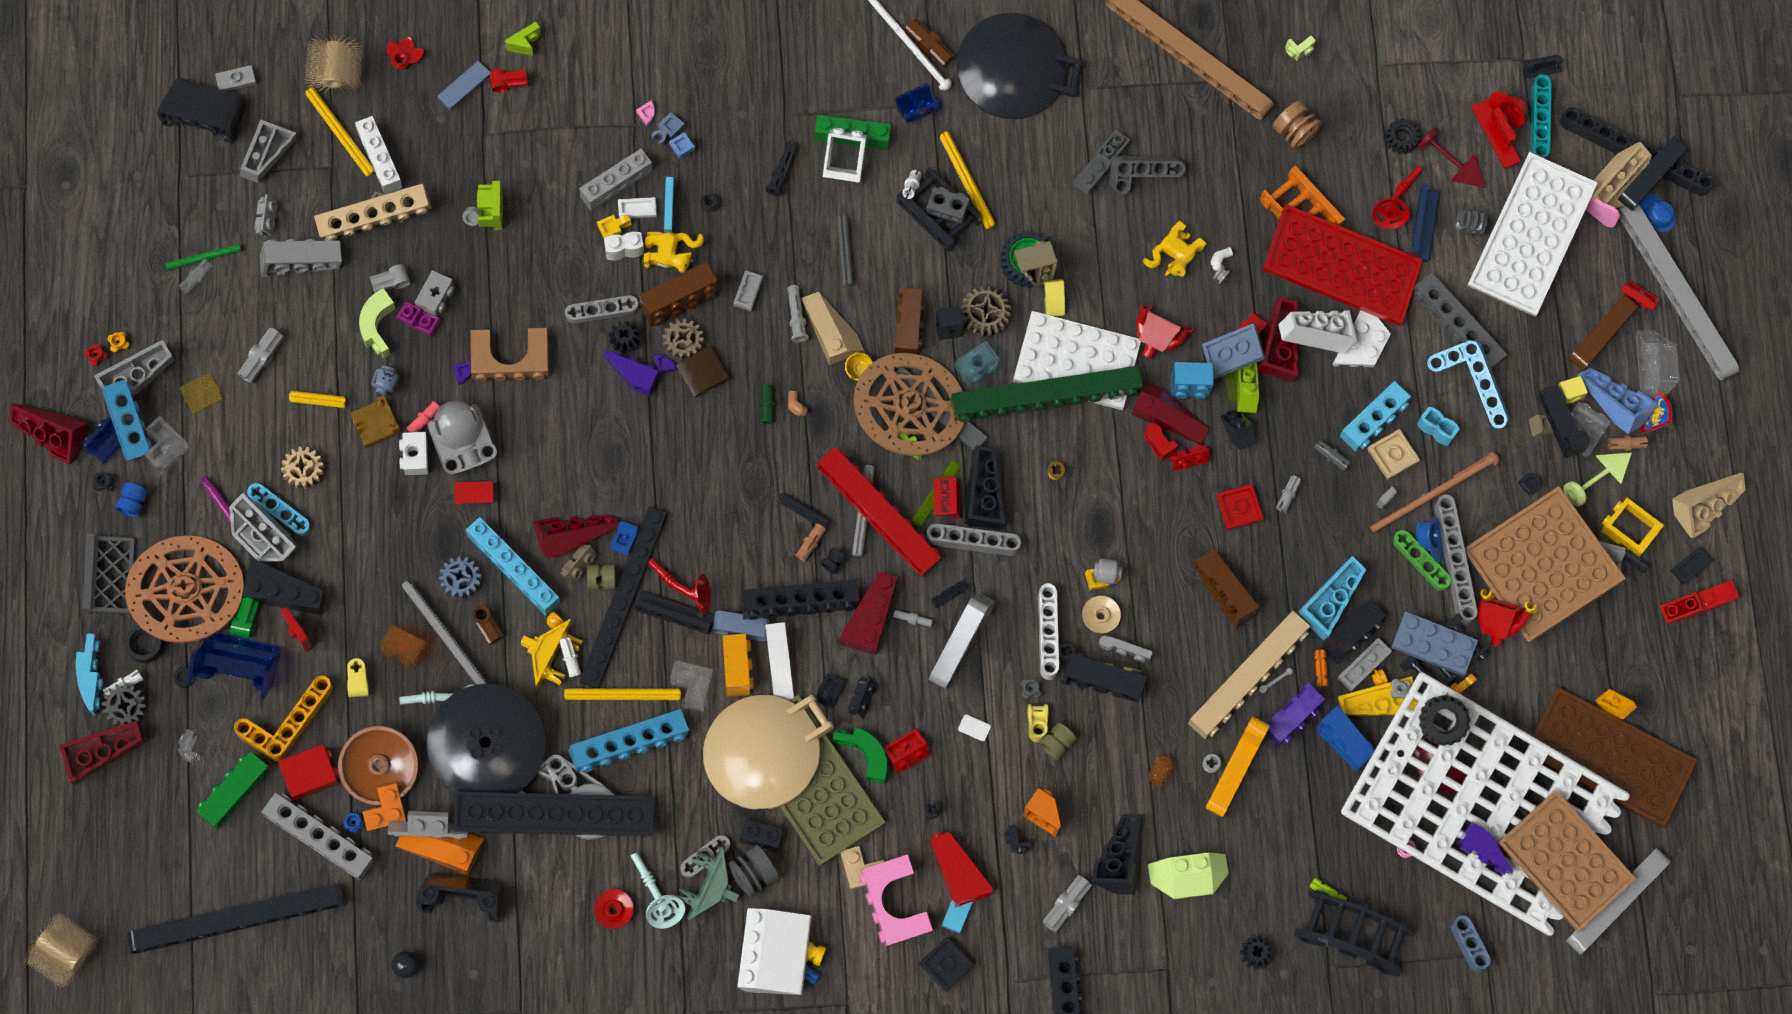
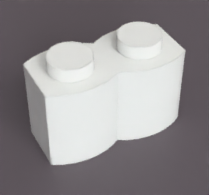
[604,232,644,260]

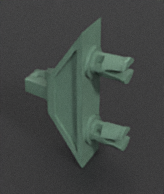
[676,847,739,920]

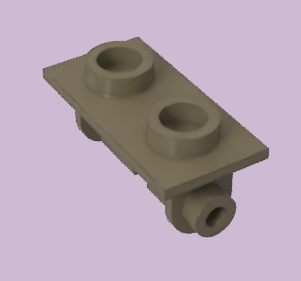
[560,544,597,585]

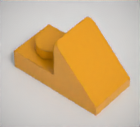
[1595,689,1637,719]

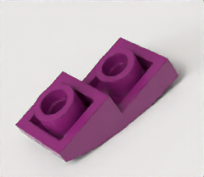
[396,302,441,337]

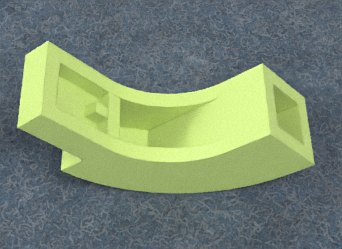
[359,288,395,358]

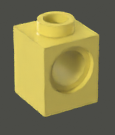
[1558,376,1588,404]

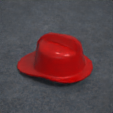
[1489,92,1528,128]

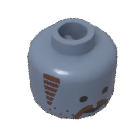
[371,366,399,395]

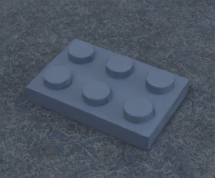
[1202,323,1266,379]

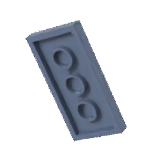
[1391,611,1478,677]

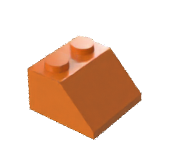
[1023,788,1061,837]

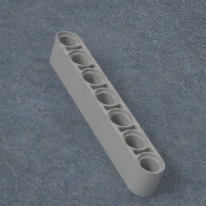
[1435,494,1477,625]
[1566,848,1671,955]

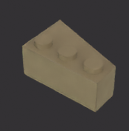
[1014,241,1057,287]

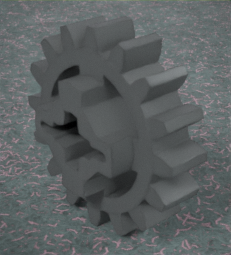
[101,683,145,725]

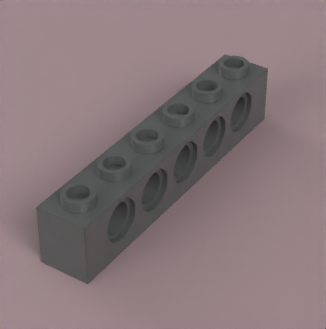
[1413,272,1507,371]

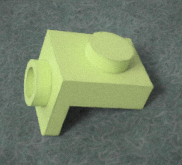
[1285,36,1316,61]

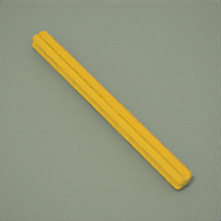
[305,87,374,176]
[940,132,995,229]
[564,688,681,700]

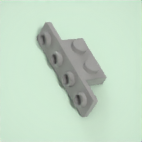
[388,811,468,839]

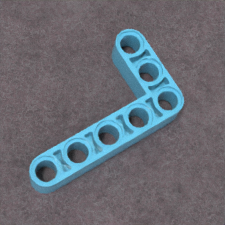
[1427,340,1510,428]

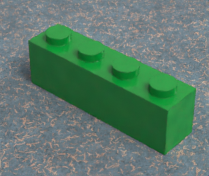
[814,115,891,150]
[197,751,271,830]

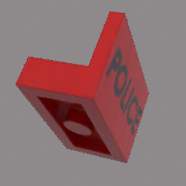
[934,477,961,519]

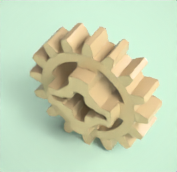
[281,447,324,489]

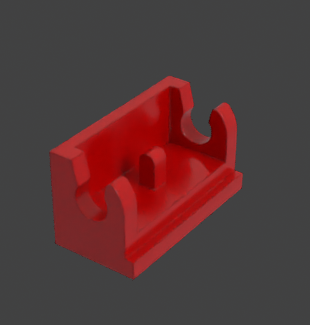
[454,481,494,504]

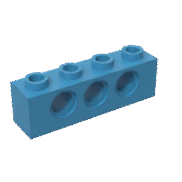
[101,380,152,460]

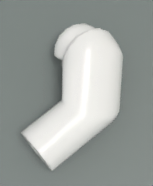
[1211,247,1233,271]

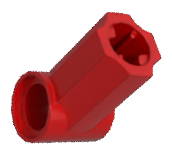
[490,69,528,93]

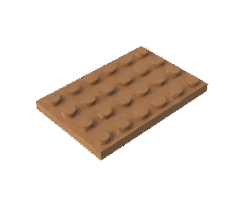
[1497,790,1636,932]

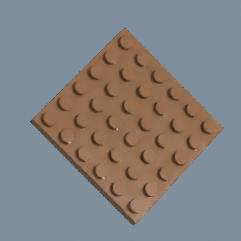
[1465,486,1626,644]

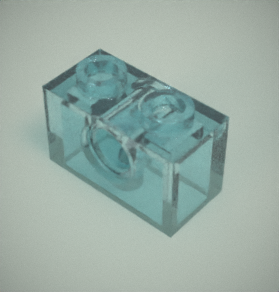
[955,341,999,385]

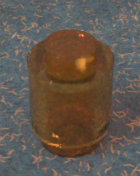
[1148,755,1174,786]

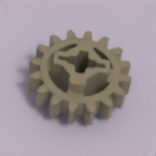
[662,318,704,360]

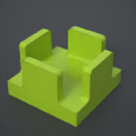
[477,181,503,230]

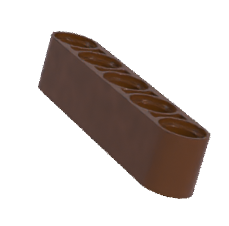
[1568,294,1639,371]

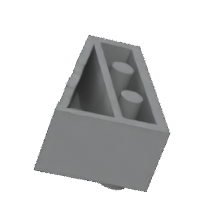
[240,120,296,183]

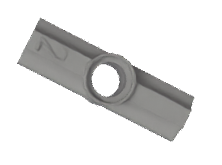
[237,328,284,383]
[1042,875,1092,933]

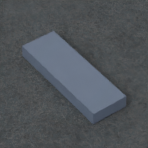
[437,61,490,111]

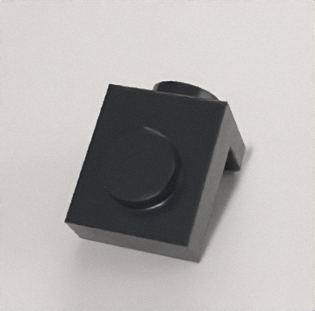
[1004,824,1032,854]

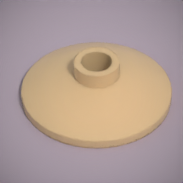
[1082,596,1121,634]

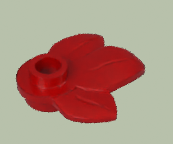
[386,37,424,70]

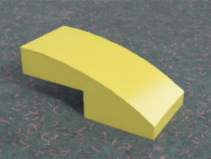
[1044,279,1065,316]

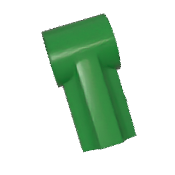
[230,598,260,639]

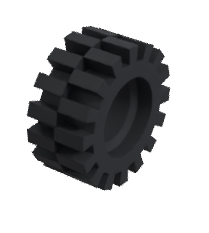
[1385,118,1420,155]

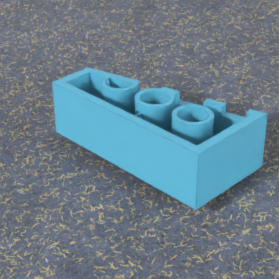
[1296,556,1366,640]

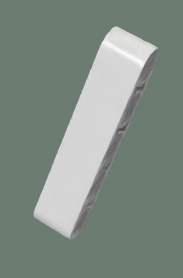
[1038,583,1059,680]

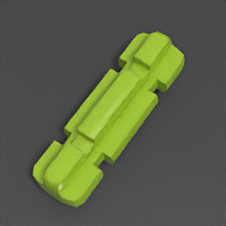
[1310,878,1347,901]

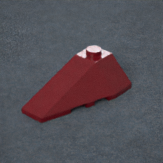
[1132,382,1209,445]

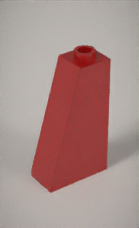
[930,832,993,908]

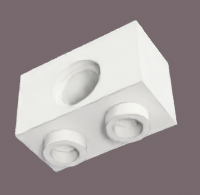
[399,432,428,475]

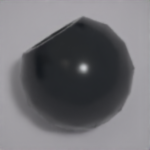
[391,951,419,979]

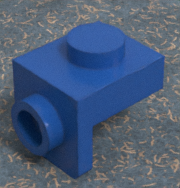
[610,521,638,555]

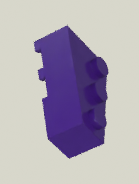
[1266,682,1325,746]

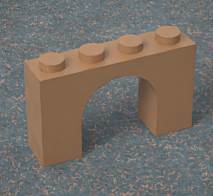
[471,328,549,382]

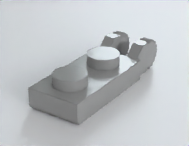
[1099,635,1152,663]

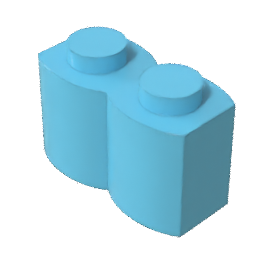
[1417,407,1460,446]

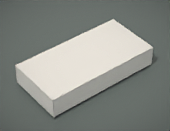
[618,197,657,219]

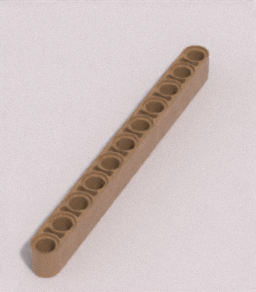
[1105,0,1273,120]

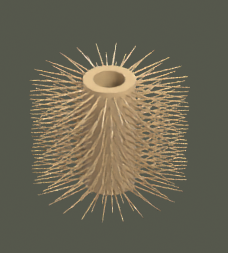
[304,34,363,94]
[25,914,98,987]

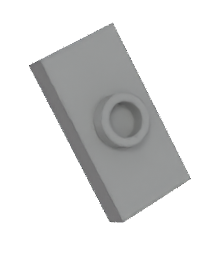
[215,65,256,92]
[733,270,763,311]

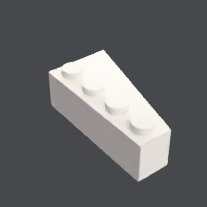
[1279,310,1357,353]

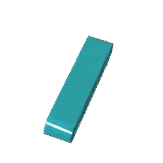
[1530,74,1551,159]

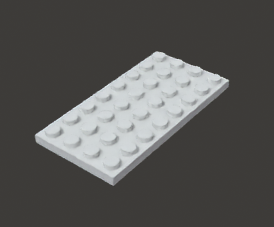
[1467,152,1598,317]

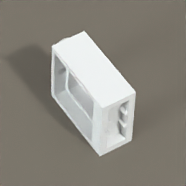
[823,128,867,182]

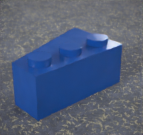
[1316,705,1375,772]

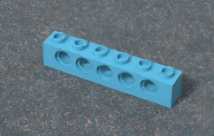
[466,517,560,616]

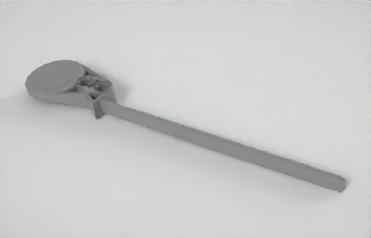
[402,581,614,840]

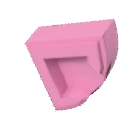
[636,100,655,126]

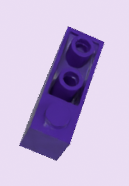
[604,350,659,397]
[1458,822,1513,875]

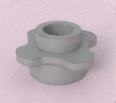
[1390,679,1410,699]

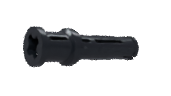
[765,141,798,196]

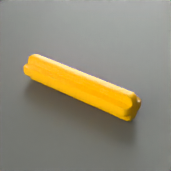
[289,391,346,408]

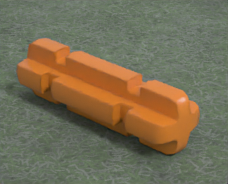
[1315,650,1328,688]

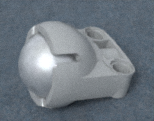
[428,400,497,474]

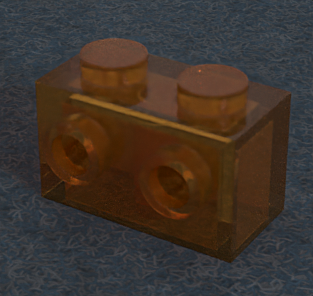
[380,625,427,667]

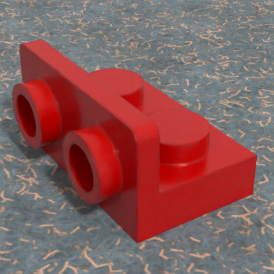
[883,728,930,774]

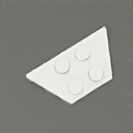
[1333,310,1391,367]

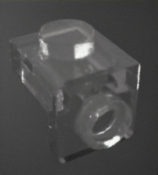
[178,729,200,762]

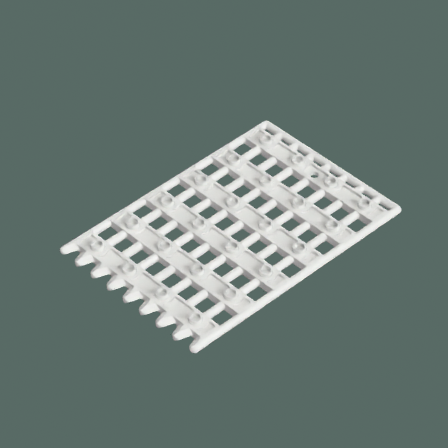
[1341,672,1630,936]

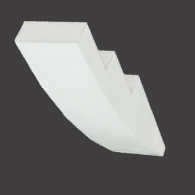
[765,622,794,700]

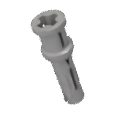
[787,285,809,343]

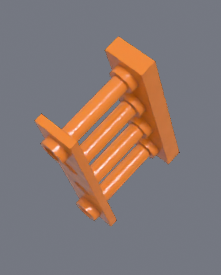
[1260,165,1345,226]

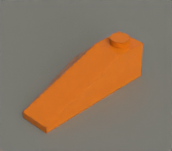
[395,833,484,876]

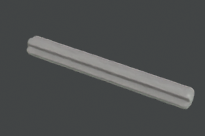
[852,465,874,557]

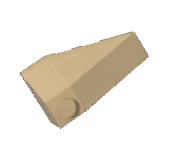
[1672,473,1746,538]

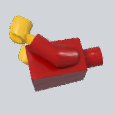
[1477,589,1538,647]

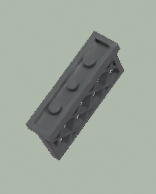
[82,534,134,614]

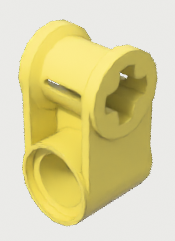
[347,658,369,698]
[1027,704,1048,743]

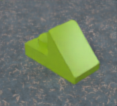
[505,22,541,56]

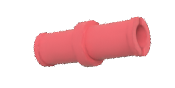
[406,401,440,433]

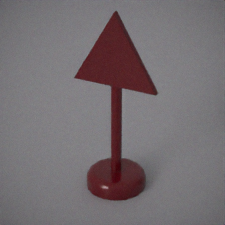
[1417,126,1486,188]

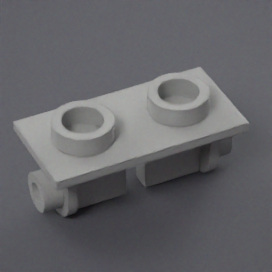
[254,194,277,236]

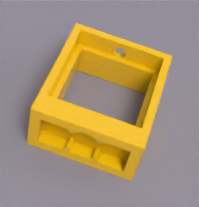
[1601,498,1664,557]

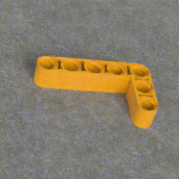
[234,676,333,761]
[1205,716,1270,817]

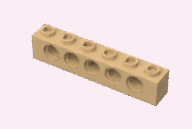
[314,184,431,240]

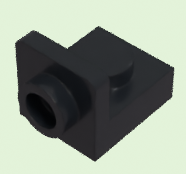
[816,673,845,708]

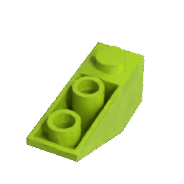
[1237,362,1259,413]

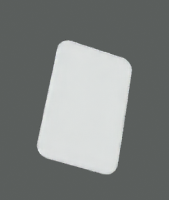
[958,715,991,741]

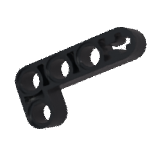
[1538,385,1589,458]

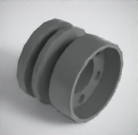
[728,844,779,897]

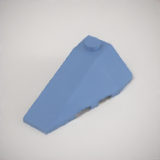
[1577,368,1658,434]

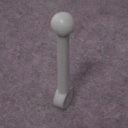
[1259,668,1293,694]

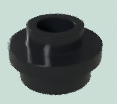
[700,194,719,212]

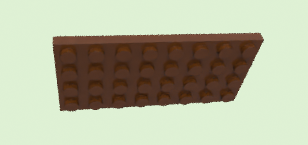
[1525,687,1697,828]

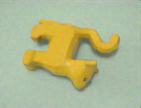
[1143,221,1206,277]
[644,232,704,273]

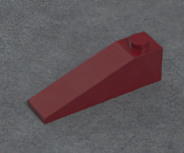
[9,403,87,465]
[533,515,619,558]

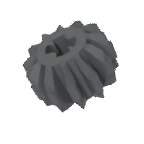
[1455,210,1487,235]

